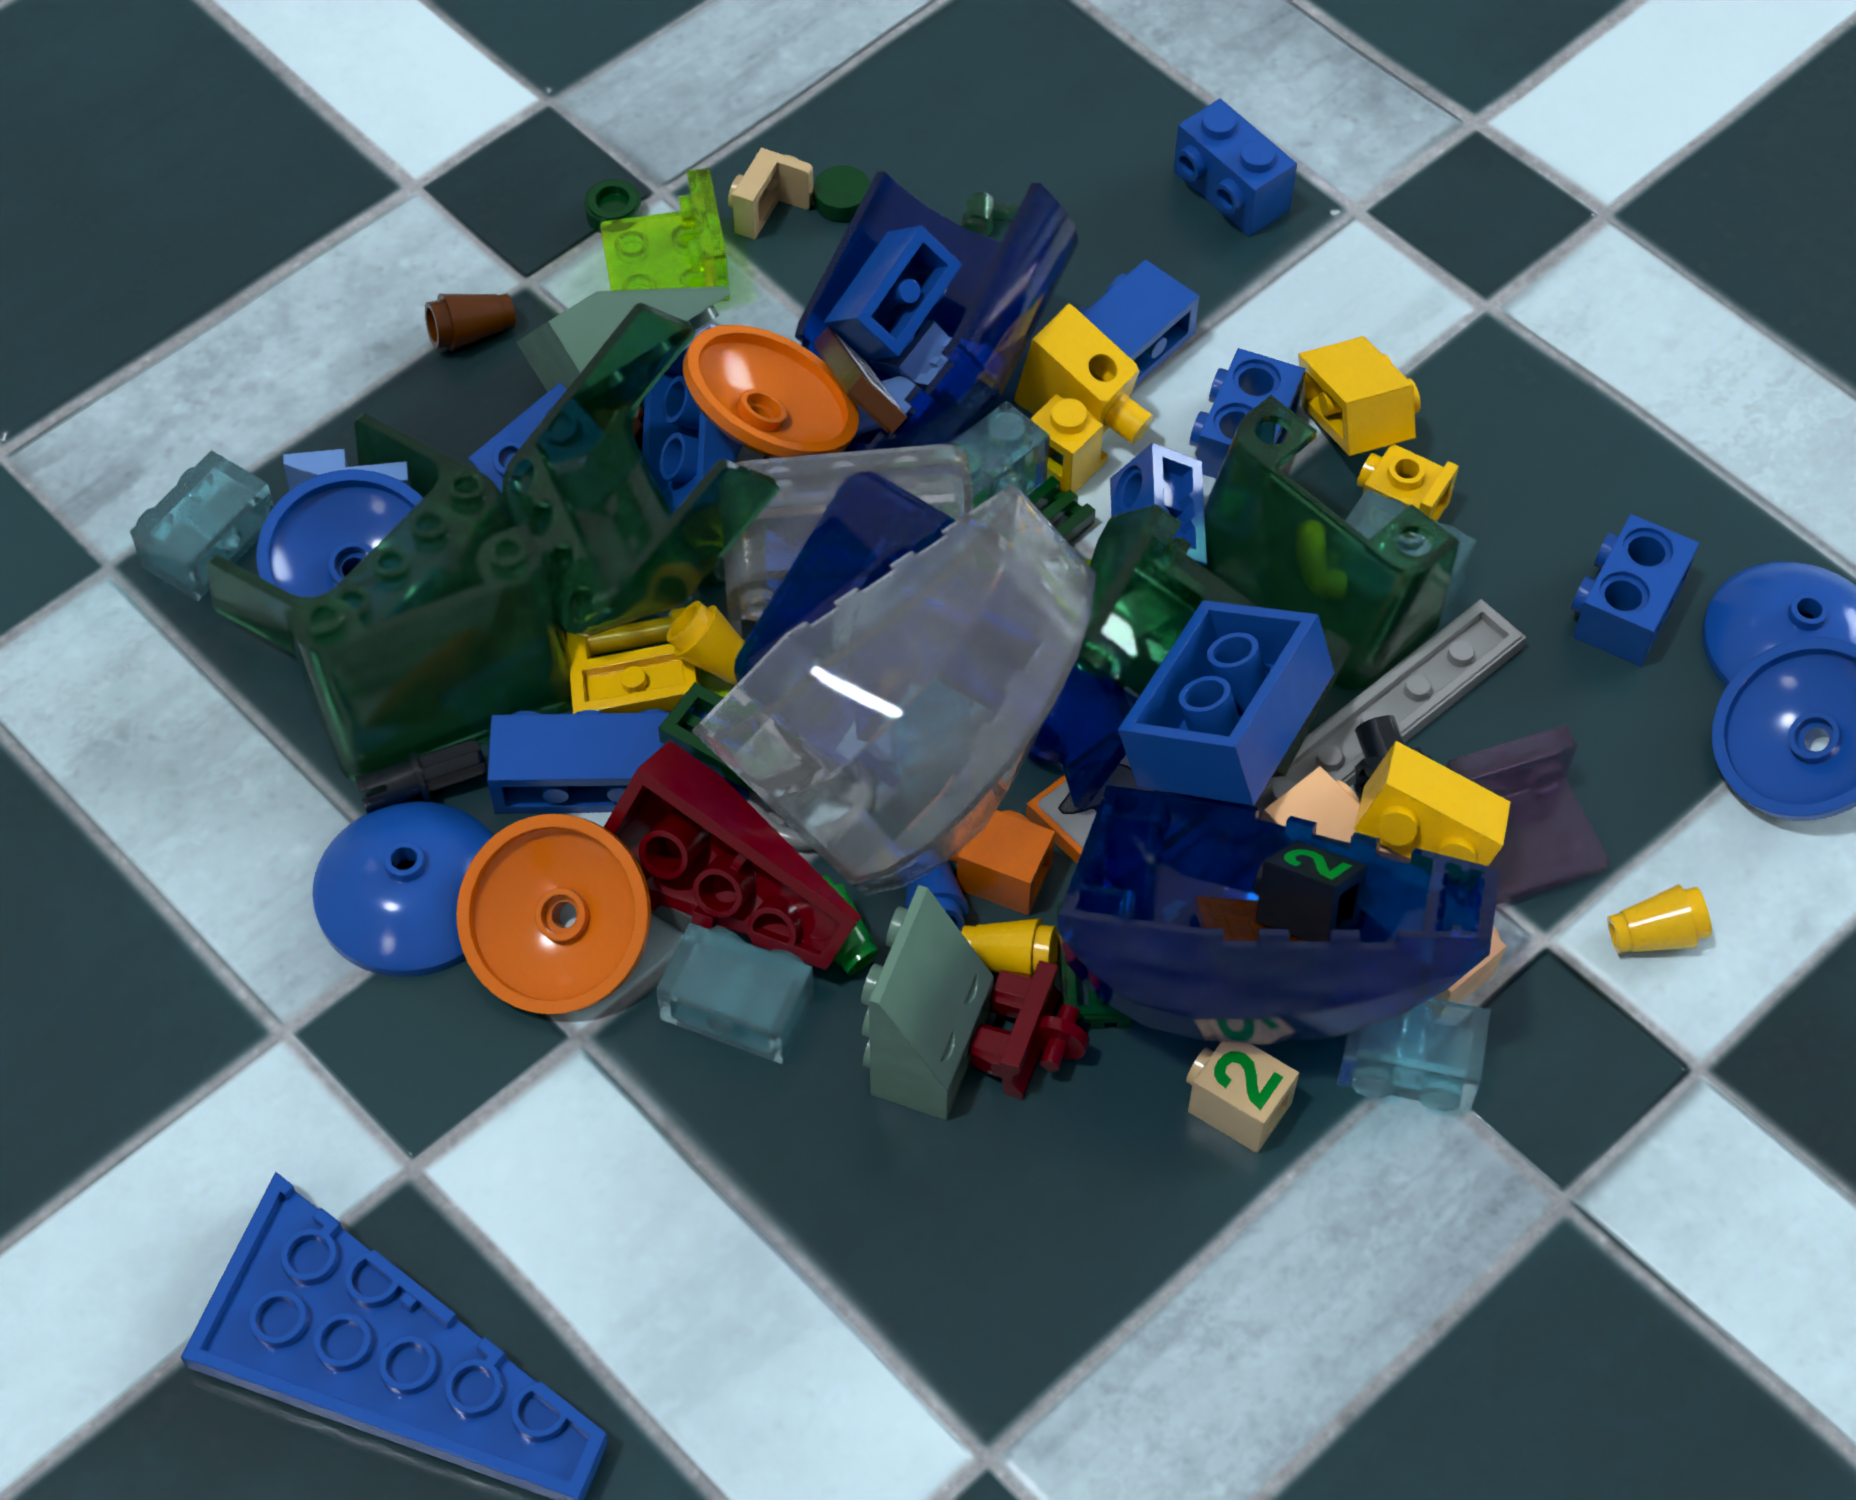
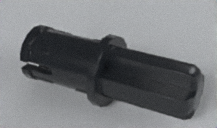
[355,739,487,814]

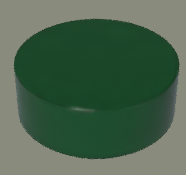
[814,166,870,221]
[584,179,642,236]

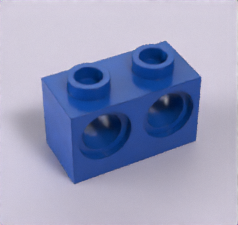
[1189,348,1306,493]
[1110,443,1207,598]
[1571,514,1700,667]

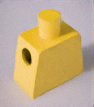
[1013,303,1154,445]

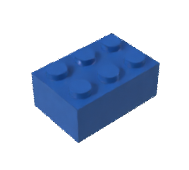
[1118,600,1335,806]

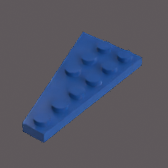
[181,1171,608,1500]

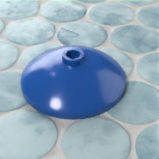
[256,469,446,643]
[1702,561,1856,687]
[1712,637,1856,821]
[312,801,494,977]

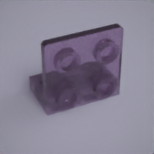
[1446,725,1609,905]

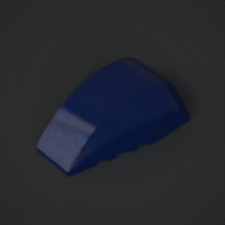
[1057,785,1501,1045]

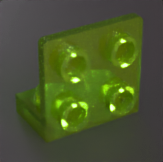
[600,168,730,302]

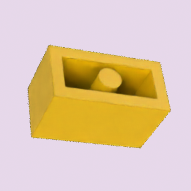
[1298,336,1421,456]
[1354,741,1511,891]

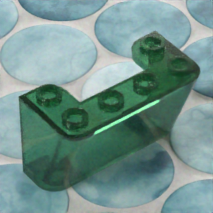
[1197,395,1460,689]

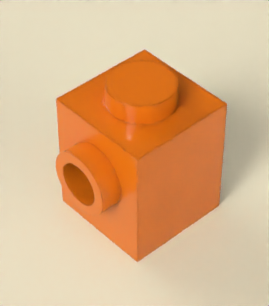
[950,805,1055,916]

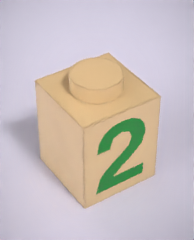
[1186,1031,1299,1153]

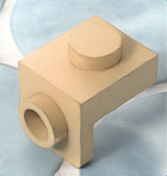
[728,148,814,240]

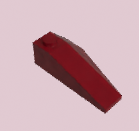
[604,740,862,970]

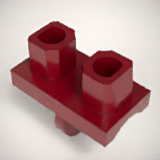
[970,960,1090,1100]

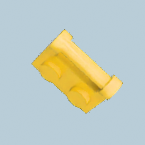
[567,607,700,714]

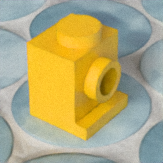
[1024,394,1108,493]
[1357,444,1459,543]

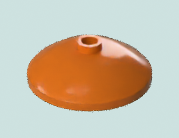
[683,325,859,462]
[456,814,651,1014]

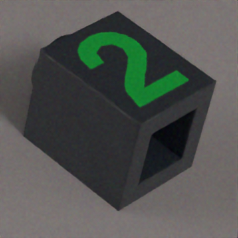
[1254,840,1368,948]

